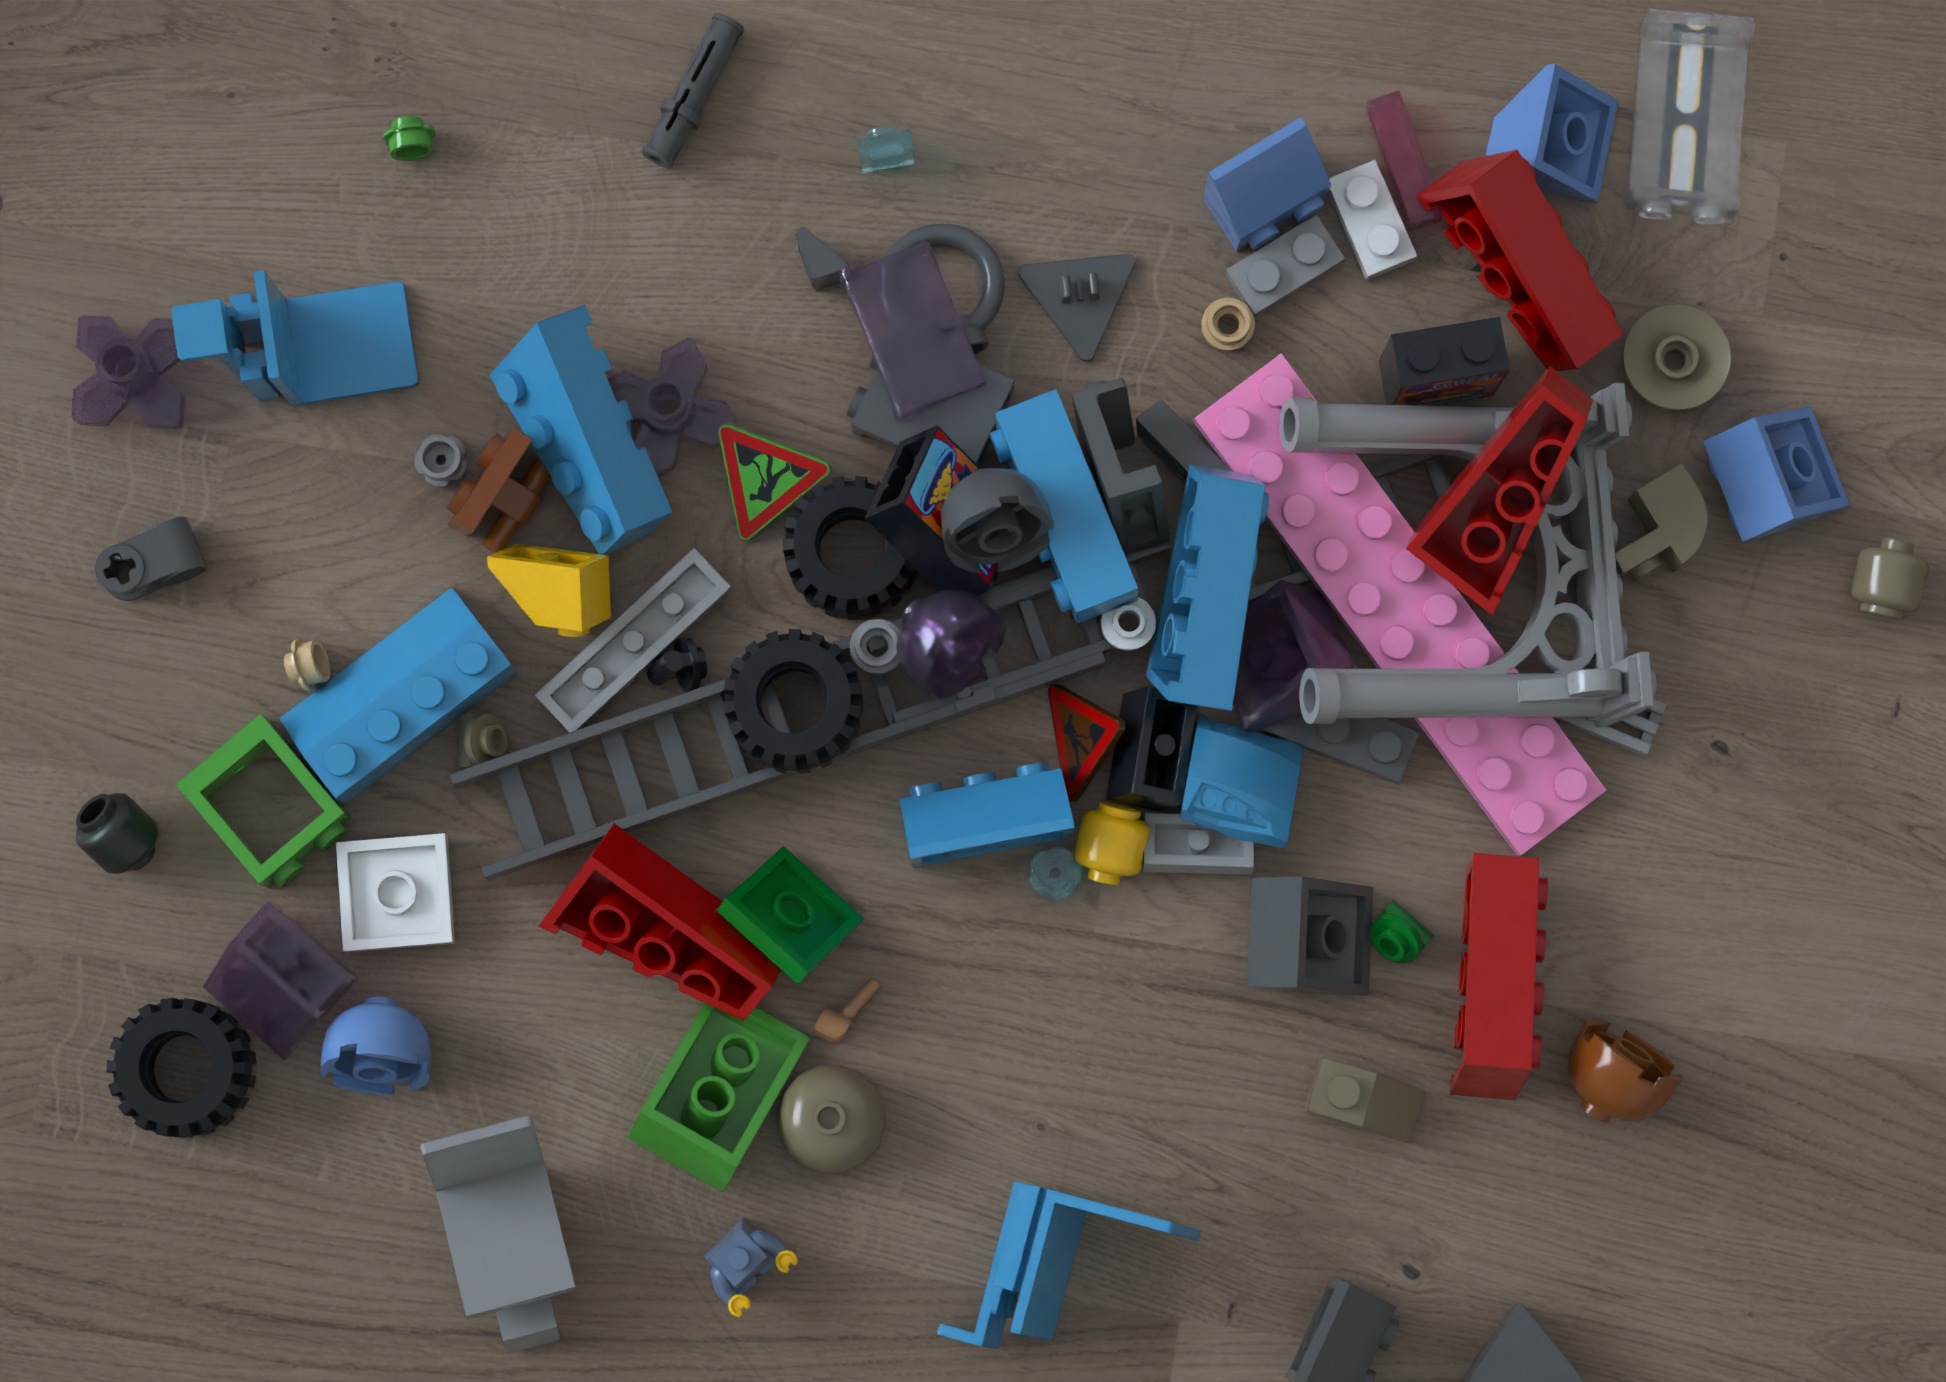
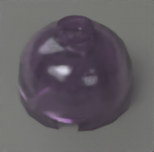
[896,589,1006,700]

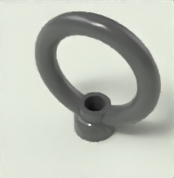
[877,223,1005,359]

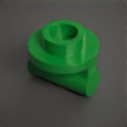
[1370,900,1435,964]

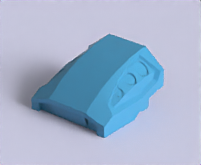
[1180,713,1304,849]

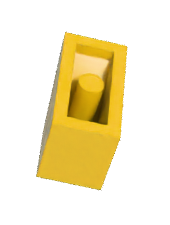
[487,543,611,637]

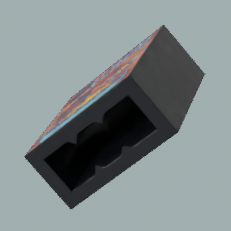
[1378,317,1510,406]
[865,425,998,603]

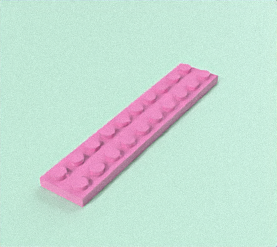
[1192,353,1606,856]

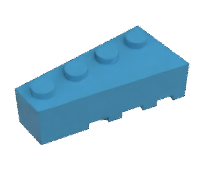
[489,305,673,555]
[1146,464,1269,711]

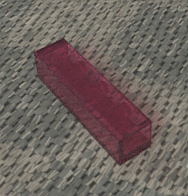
[1366,90,1443,232]

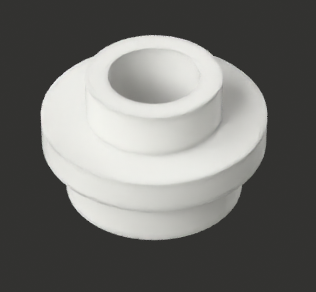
[1101,597,1156,651]

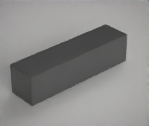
[1136,399,1231,485]

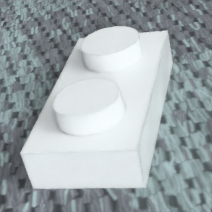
[1328,160,1417,281]

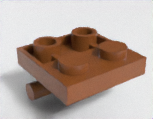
[446,428,550,553]

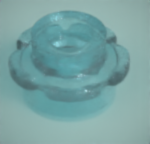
[1029,846,1082,901]

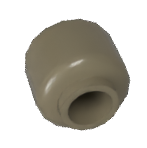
[1850,537,1929,620]

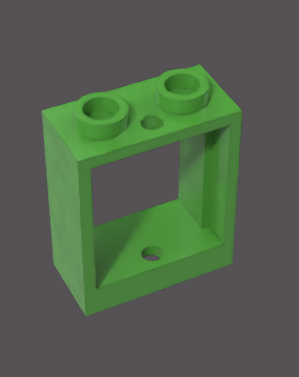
[176,713,352,888]

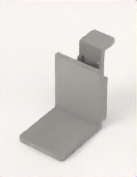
[420,1115,576,1354]

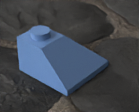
[1486,64,1619,202]

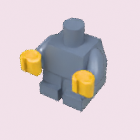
[702,1218,798,1317]

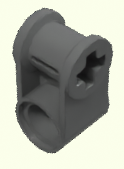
[95,517,207,601]

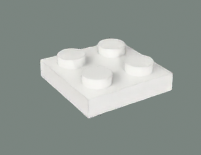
[336,833,455,953]

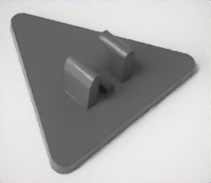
[1018,254,1135,362]

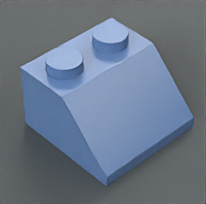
[1203,117,1331,252]
[1703,406,1850,542]

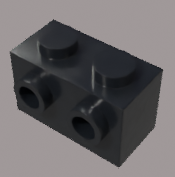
[1106,685,1197,811]

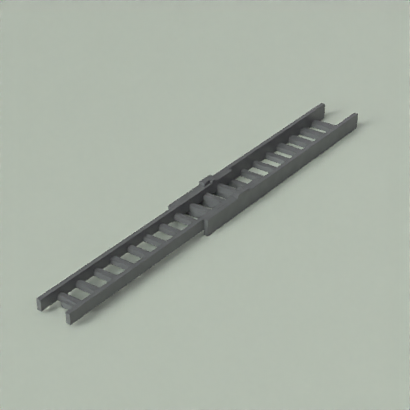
[449,454,1452,881]

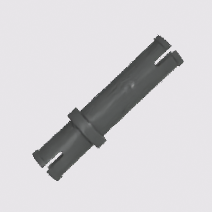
[641,13,745,169]

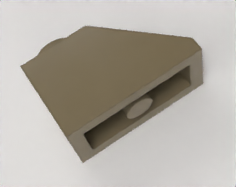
[1304,1058,1425,1144]

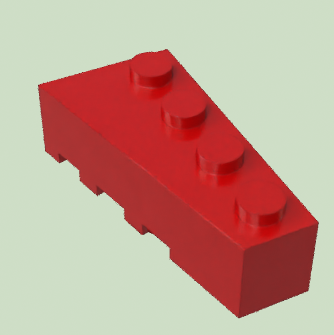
[1450,853,1548,1100]

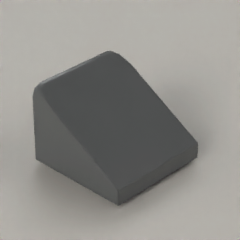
[795,227,853,291]

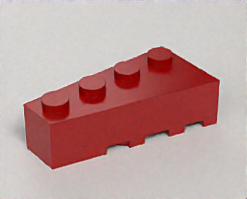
[1416,149,1623,371]
[1406,366,1594,616]
[538,823,781,1021]

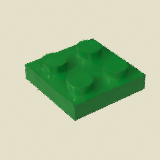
[716,846,864,985]

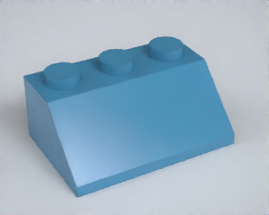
[899,762,1075,868]

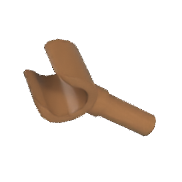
[814,978,881,1043]

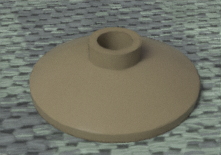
[1623,304,1731,411]

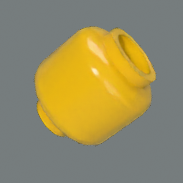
[1074,802,1150,885]

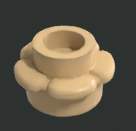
[284,639,331,691]

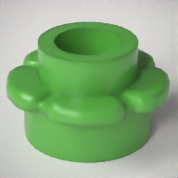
[383,116,436,161]

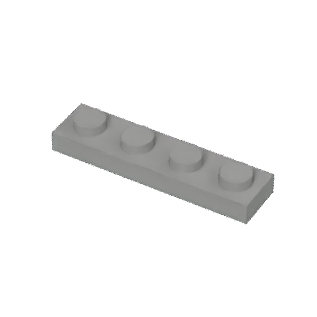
[535,548,732,733]

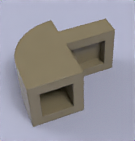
[1615,463,1708,581]

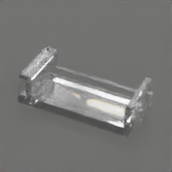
[1625,8,1756,225]

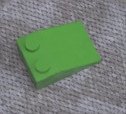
[627,1003,810,1192]

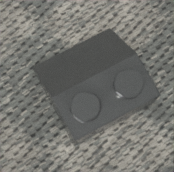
[1247,877,1373,996]
[1285,1277,1399,1382]

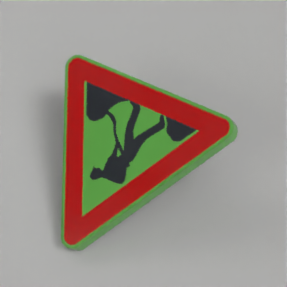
[718,423,831,540]

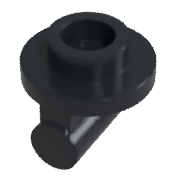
[647,637,707,692]

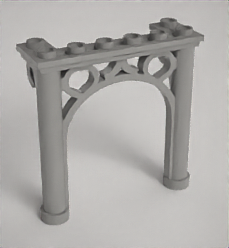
[1279,383,1657,727]

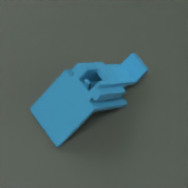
[171,270,419,407]
[937,1180,1201,1349]

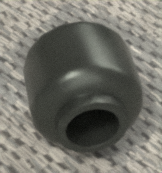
[76,793,158,874]

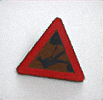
[1048,684,1125,802]

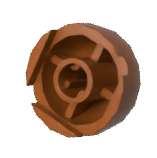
[1568,1018,1683,1123]

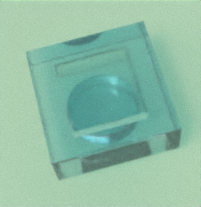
[857,126,915,173]

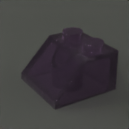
[1233,580,1357,732]

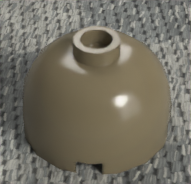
[777,1064,886,1174]

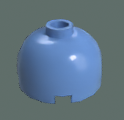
[320,997,432,1095]

